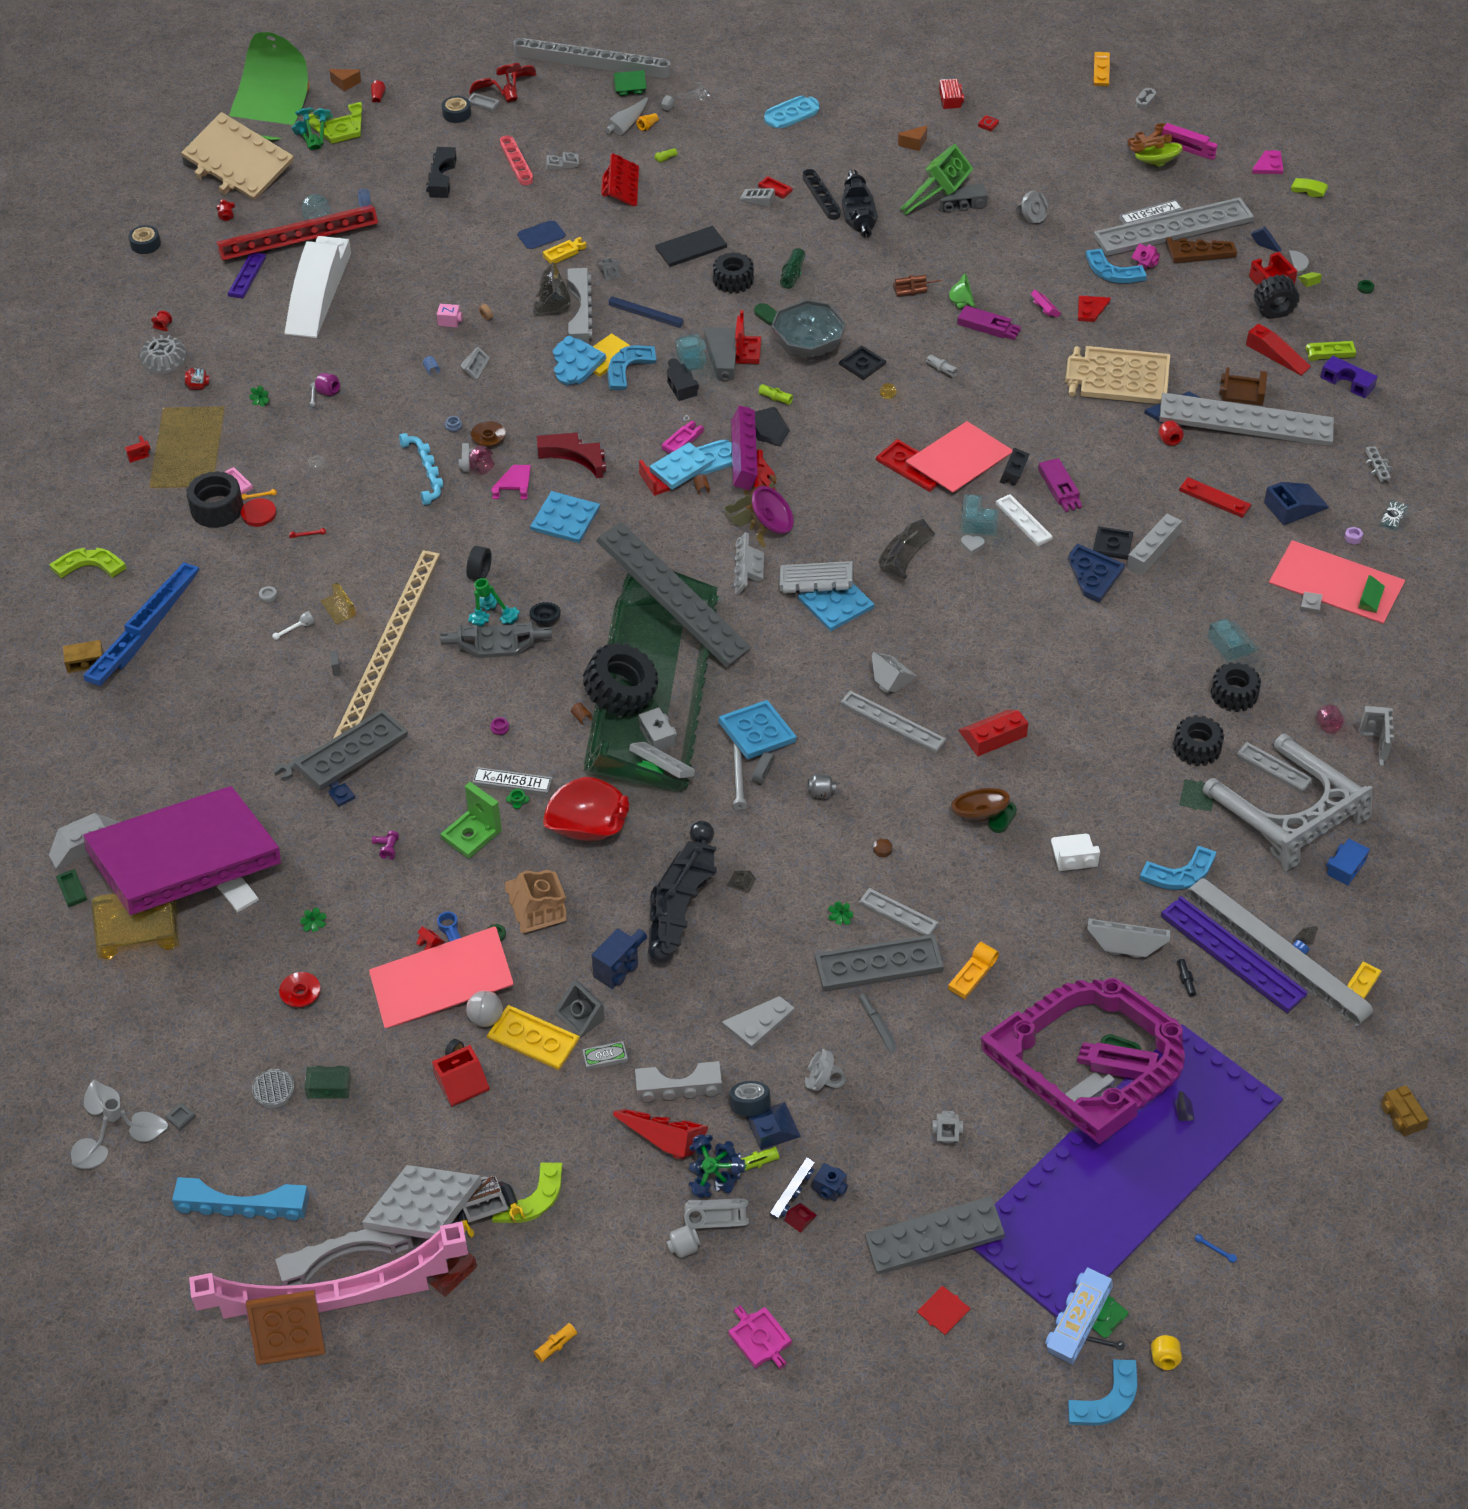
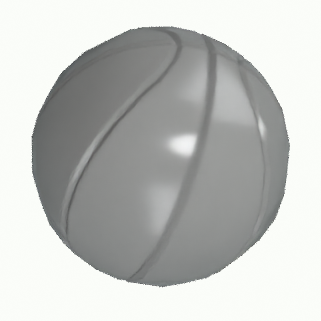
[466,991,503,1027]

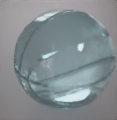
[301,194,330,220]

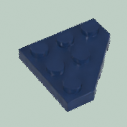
[1068,544,1125,603]

